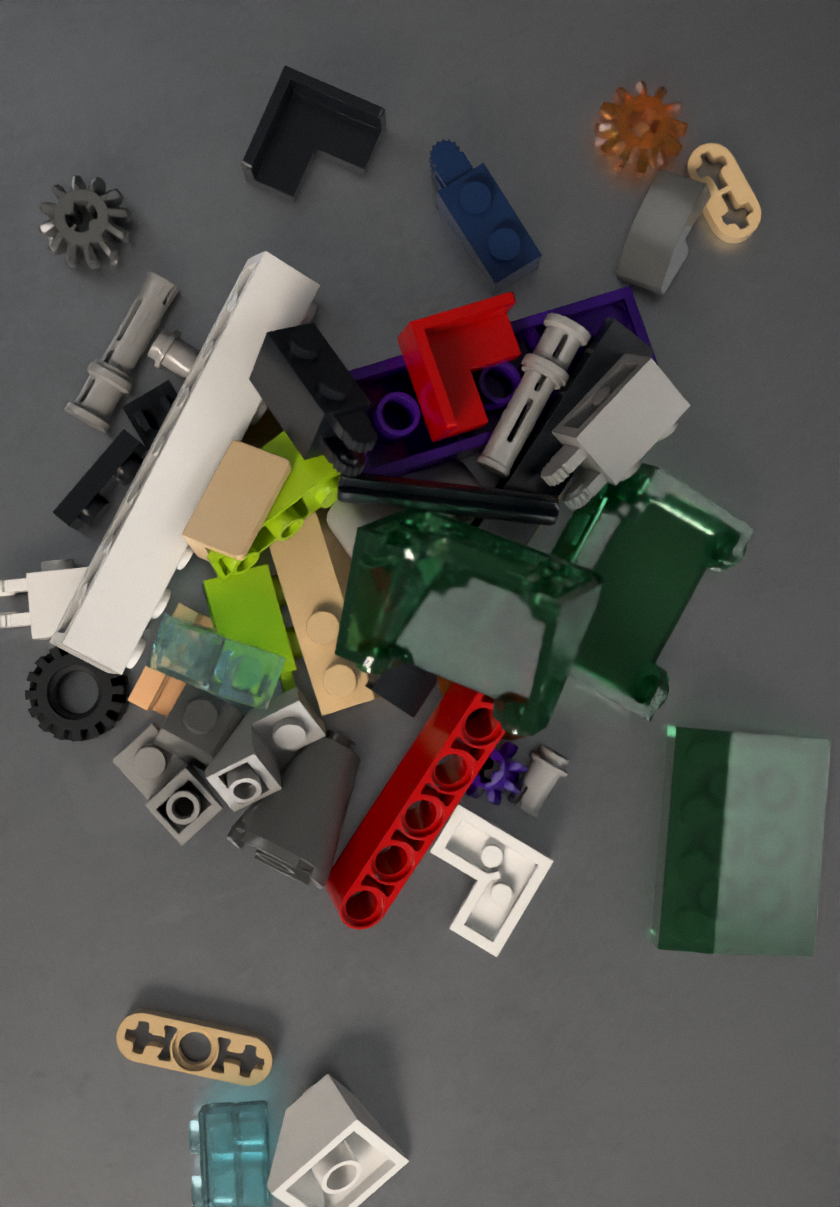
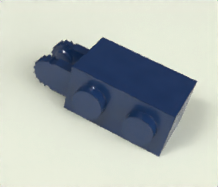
[429,139,542,296]

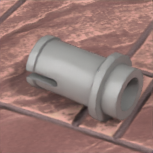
[147,328,200,379]
[507,744,569,817]

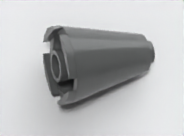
[227,730,361,889]

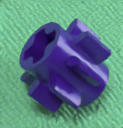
[466,741,528,806]

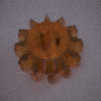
[594,80,688,177]

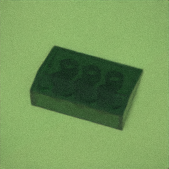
[650,725,831,956]

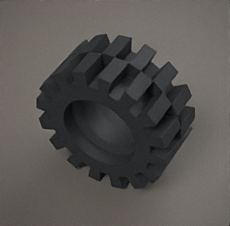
[25,646,130,742]

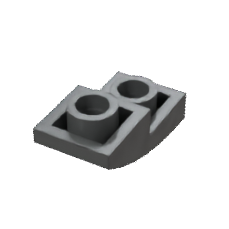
[615,170,711,295]

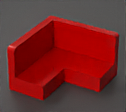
[397,291,521,443]

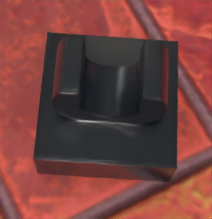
[122,380,178,451]

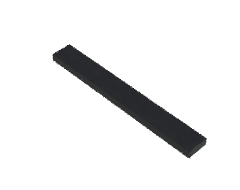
[365,318,654,718]

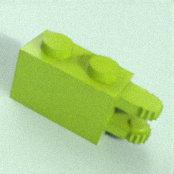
[202,564,302,709]

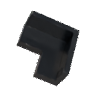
[241,65,386,202]

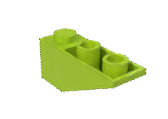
[207,431,340,582]

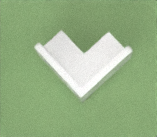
[430,802,554,957]

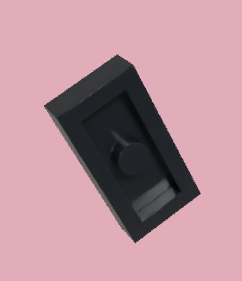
[53,429,147,530]

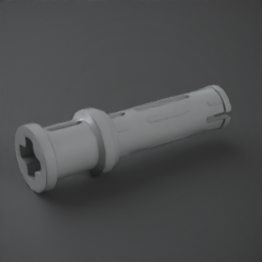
[64,272,179,433]
[476,313,591,478]

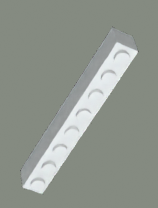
[49,251,320,675]

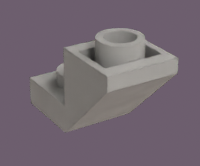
[205,686,326,812]
[112,723,224,846]

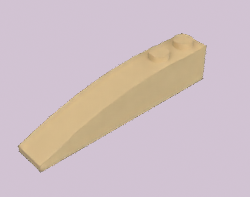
[241,406,408,716]

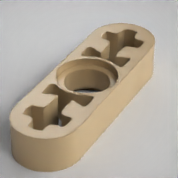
[116,1008,274,1086]

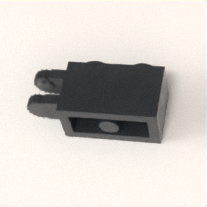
[249,322,378,477]

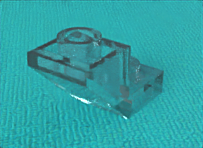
[146,613,286,711]

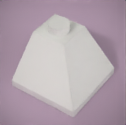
[267,1074,409,1207]

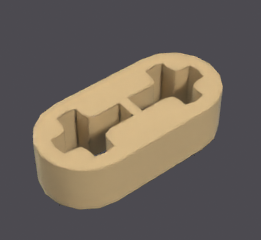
[684,143,762,243]

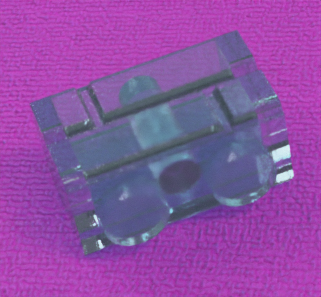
[189,1100,273,1207]

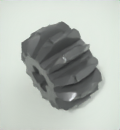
[39,175,132,269]

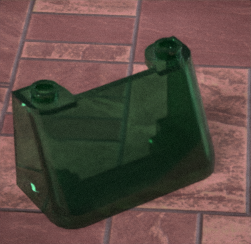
[527,463,755,722]
[335,510,604,736]

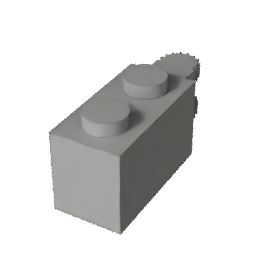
[541,353,691,510]

